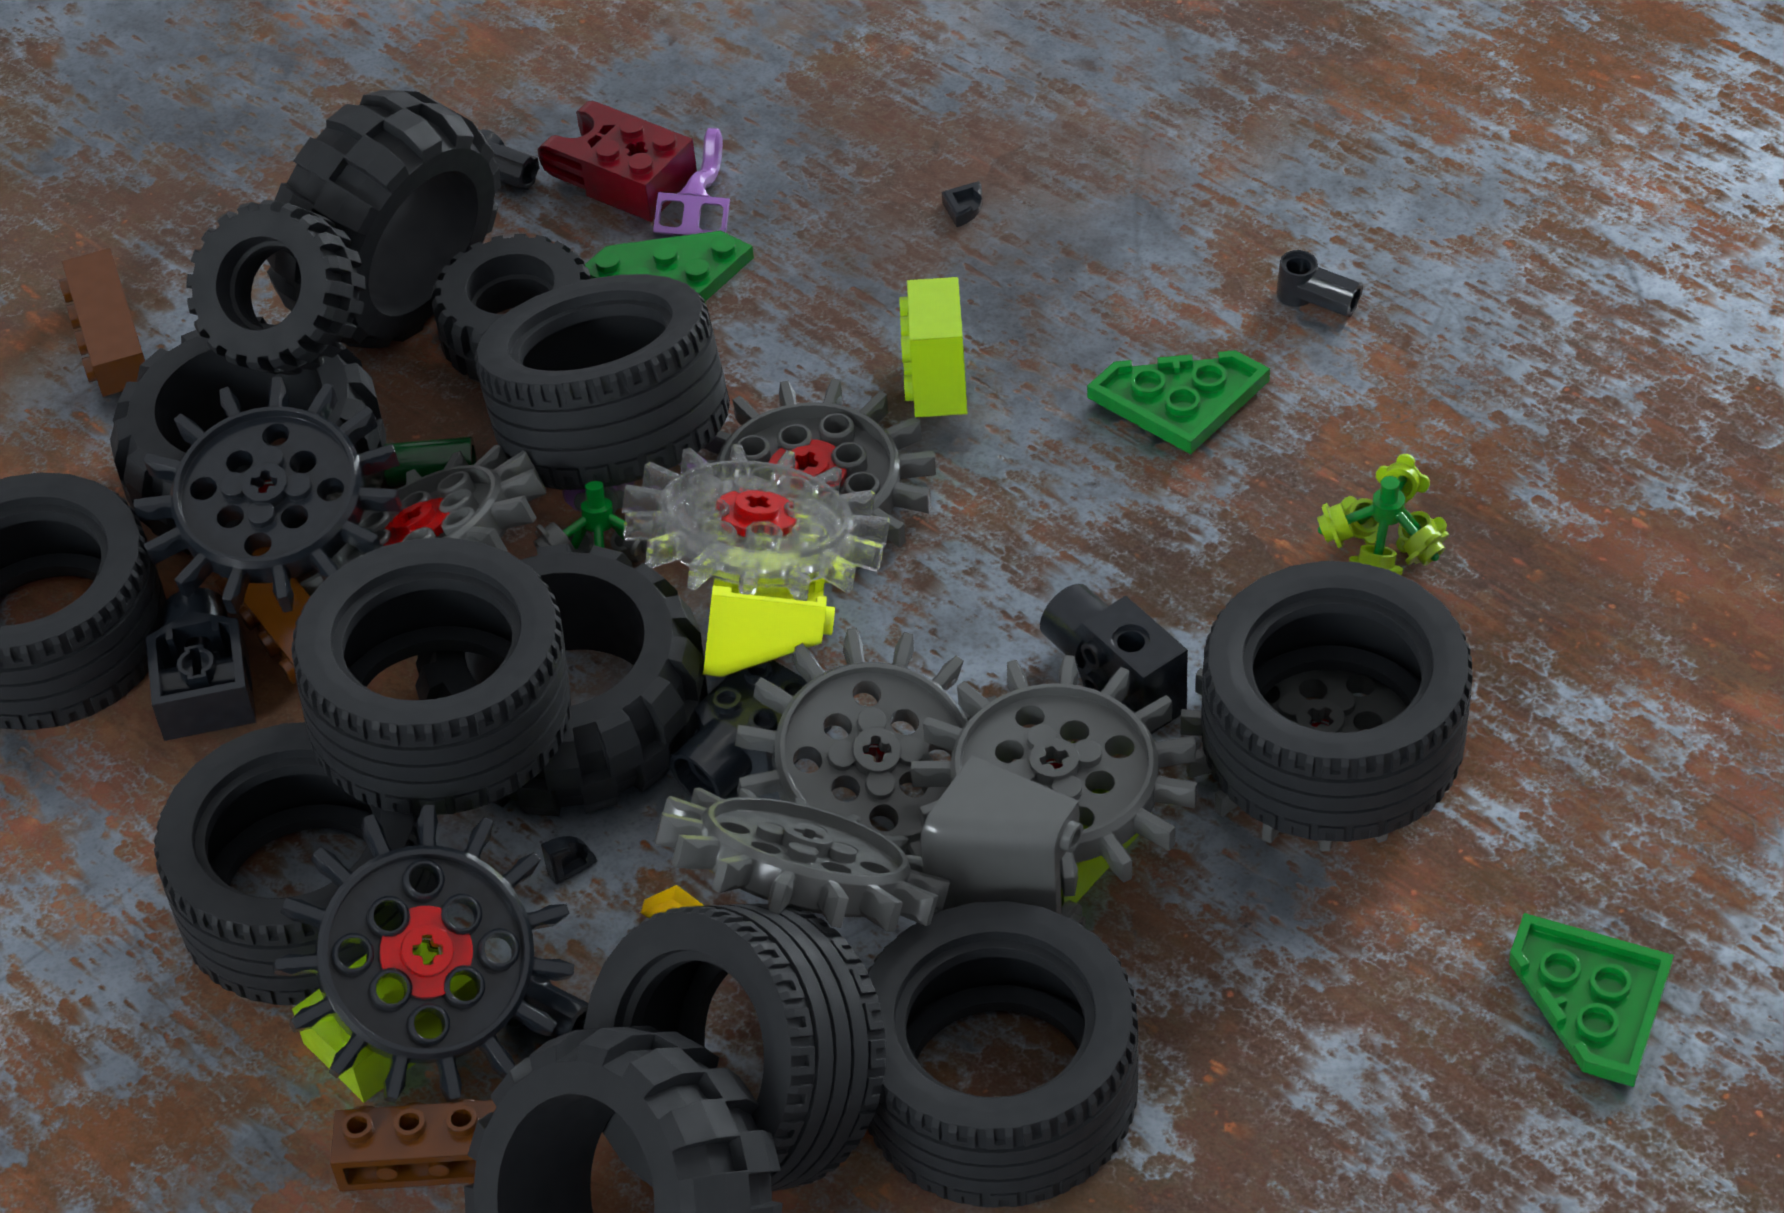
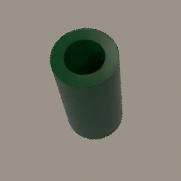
[378,436,477,487]

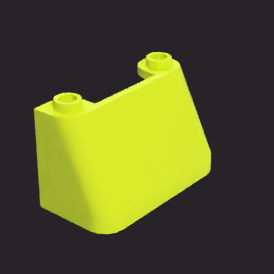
[703,528,836,677]

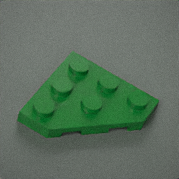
[585,230,754,302]
[1087,350,1270,454]
[1509,913,1674,1087]

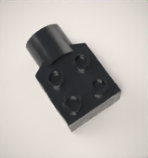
[1040,584,1188,734]
[146,587,257,741]
[669,660,832,799]

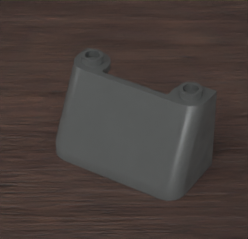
[921,755,1086,927]

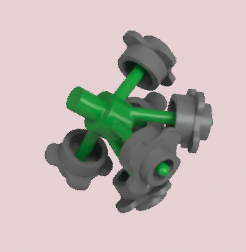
[533,481,663,562]

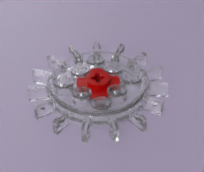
[622,444,890,601]

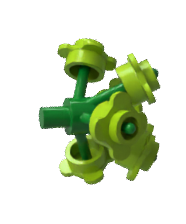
[1317,454,1449,575]

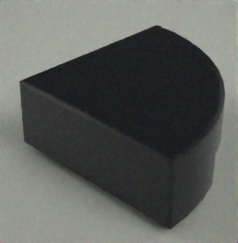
[942,181,983,227]
[541,836,597,884]

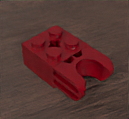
[537,101,697,222]

